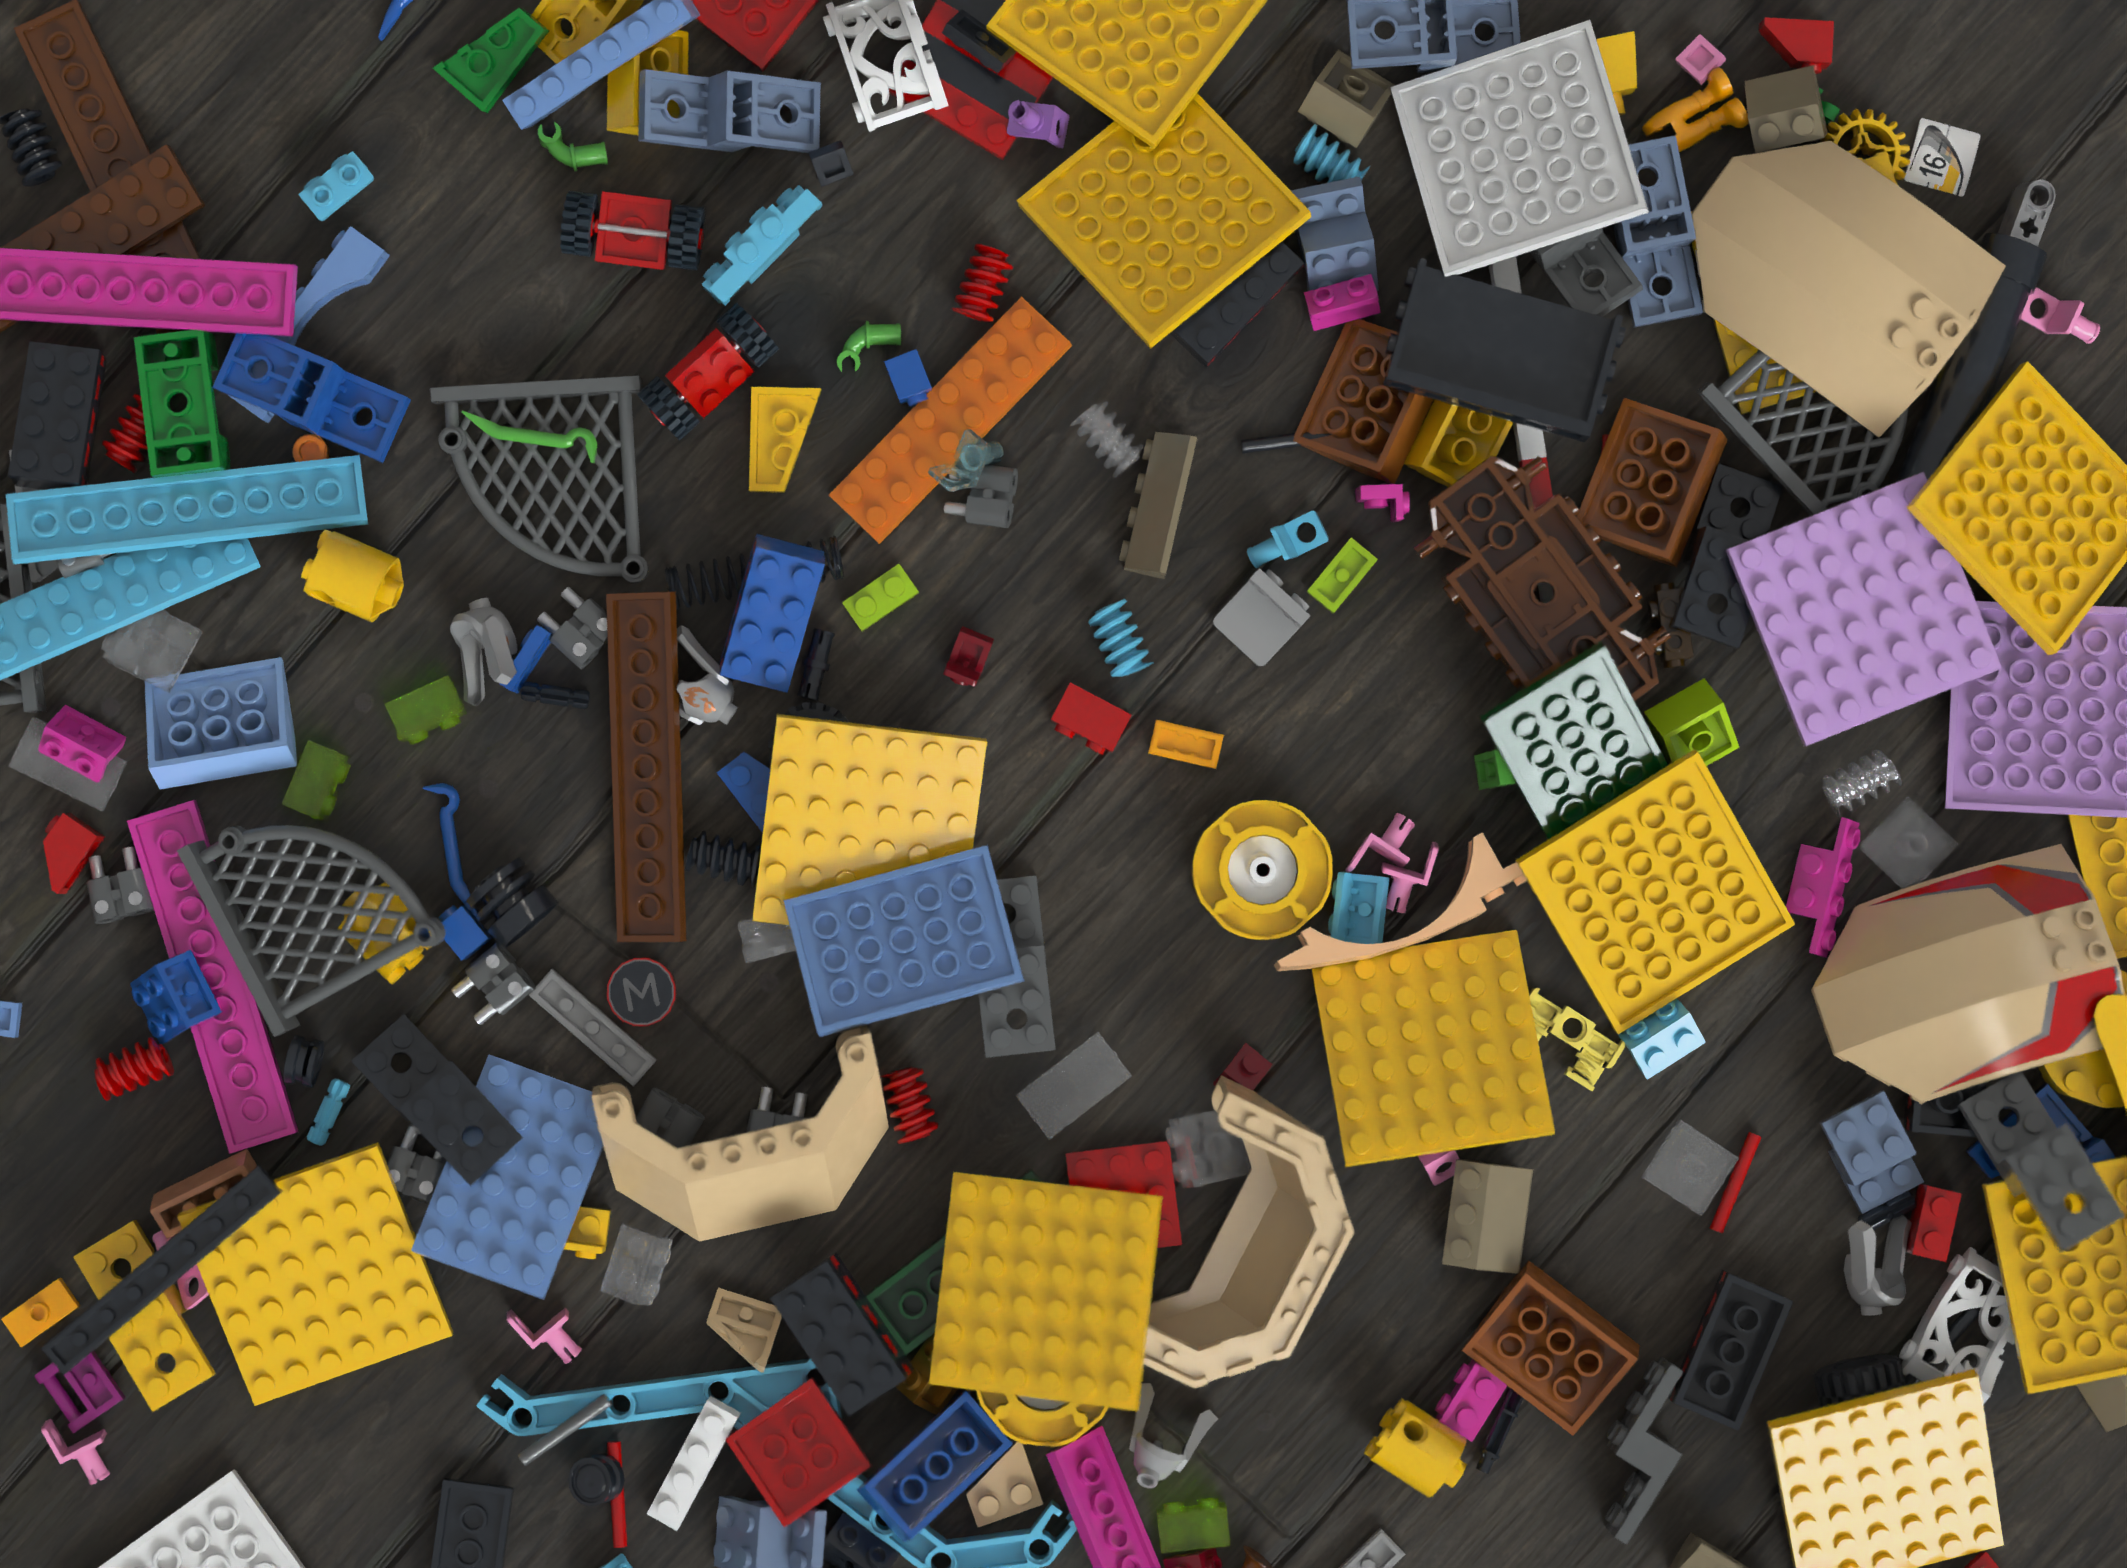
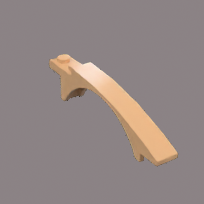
[1274,833,1527,971]

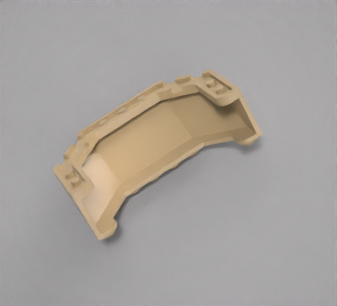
[591,1025,889,1242]
[1144,1076,1354,1388]

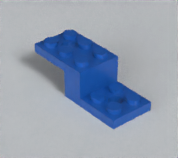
[213,333,411,463]

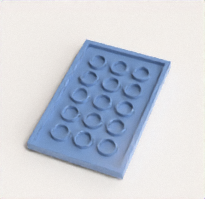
[784,845,1024,1037]
[411,1054,603,1300]

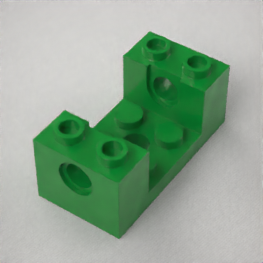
[134,330,231,478]

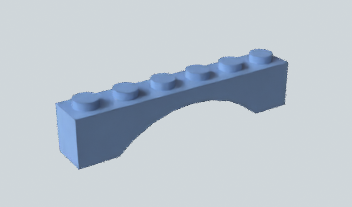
[502,0,700,130]
[228,226,390,423]

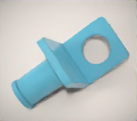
[1247,510,1329,568]

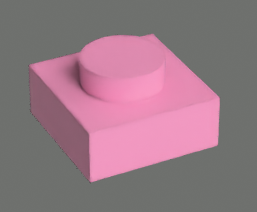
[1675,34,1726,85]

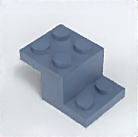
[1291,176,1379,291]
[1820,1090,1924,1214]
[714,1496,827,1568]

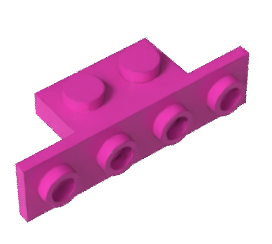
[1786,817,1861,958]

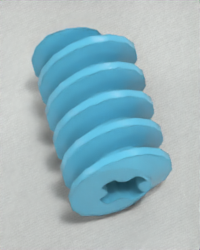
[1293,124,1370,183]
[1088,599,1154,677]

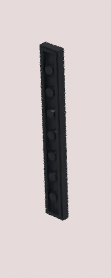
[41,1165,283,1375]

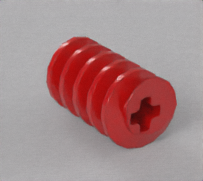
[951,244,1013,322]
[102,394,148,473]
[94,1037,174,1101]
[880,1067,939,1144]

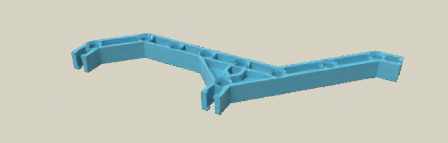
[476,1358,1077,1568]

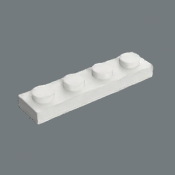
[647,1396,741,1531]

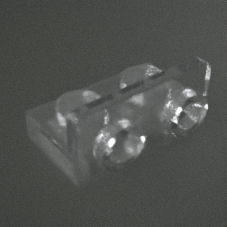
[738,918,796,963]
[600,1224,673,1306]

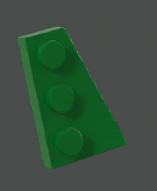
[433,8,549,113]

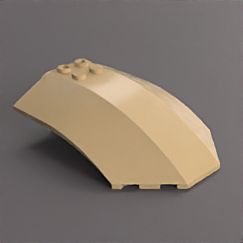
[1691,141,2005,437]

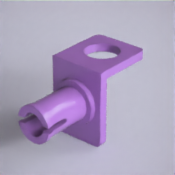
[1007,100,1069,148]

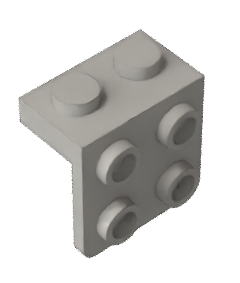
[1213,568,1310,666]

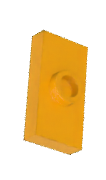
[1148,719,1224,769]
[1,1278,81,1347]

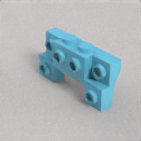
[702,185,823,305]

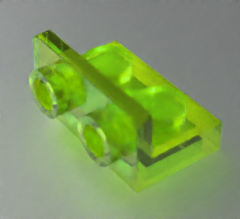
[385,675,467,745]
[282,740,350,820]
[1156,1498,1230,1554]

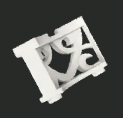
[823,0,949,132]
[1899,1247,2015,1404]

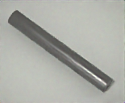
[518,1393,612,1466]

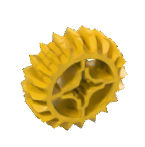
[1820,109,1910,185]

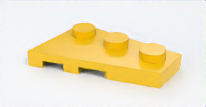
[749,387,821,493]

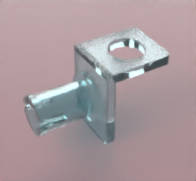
[928,429,1004,491]

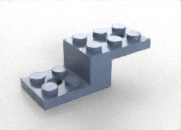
[1346,0,1521,73]
[638,69,820,153]
[1613,135,1703,328]

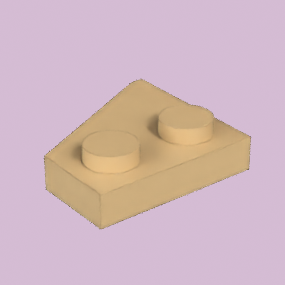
[706,1288,782,1373]
[966,1441,1044,1527]

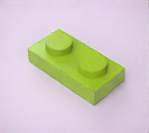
[1307,538,1378,614]
[842,564,919,632]

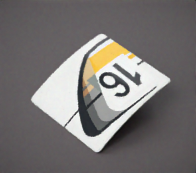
[1904,118,1980,196]

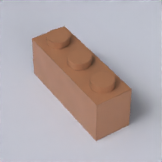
[150,1149,257,1239]

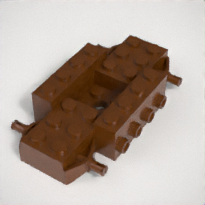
[1413,456,1671,701]

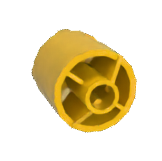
[301,530,404,622]
[337,882,431,985]
[1364,1398,1467,1498]

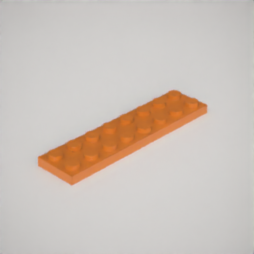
[829,297,1072,544]

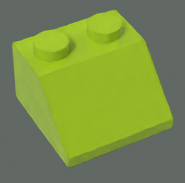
[1644,678,1740,766]

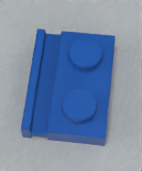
[500,625,553,694]

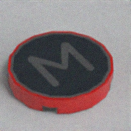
[607,958,676,1026]

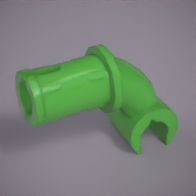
[538,122,608,171]
[836,321,901,372]

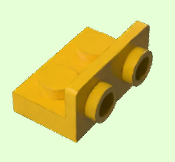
[564,1206,611,1259]

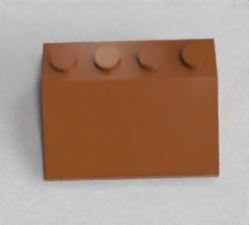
[1293,319,1433,484]
[1577,398,1728,568]
[1462,1260,1640,1436]

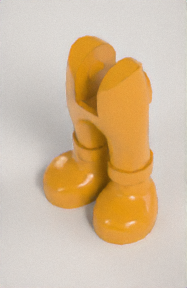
[1642,67,1749,152]

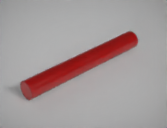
[1710,1132,1762,1233]
[607,1441,627,1548]

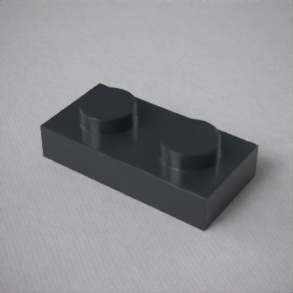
[942,9,1017,73]

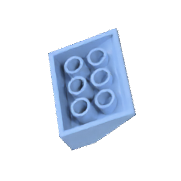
[145,657,297,789]

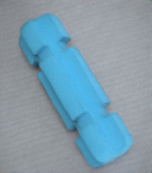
[307,1078,350,1146]

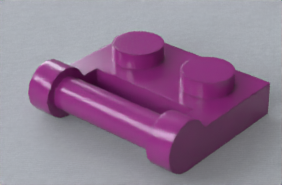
[34,1351,126,1434]

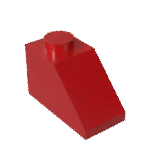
[1758,17,1834,74]
[43,813,105,894]

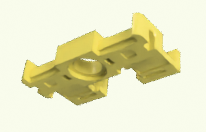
[1529,988,1625,1091]

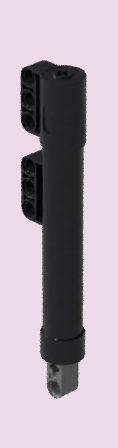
[1896,179,2056,483]

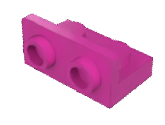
[1304,274,1381,331]
[1355,484,1410,522]
[38,705,126,783]
[1435,1359,1507,1442]

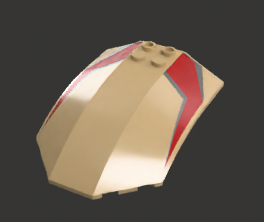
[1811,844,2124,1104]

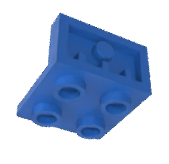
[131,950,222,1044]

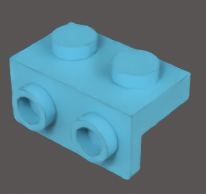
[298,151,374,221]
[1328,872,1389,944]
[1618,998,1706,1080]

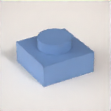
[0,1000,23,1038]

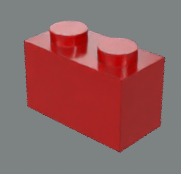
[1051,683,1132,755]
[1906,1184,1962,1262]

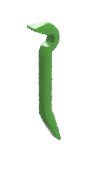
[461,410,597,464]

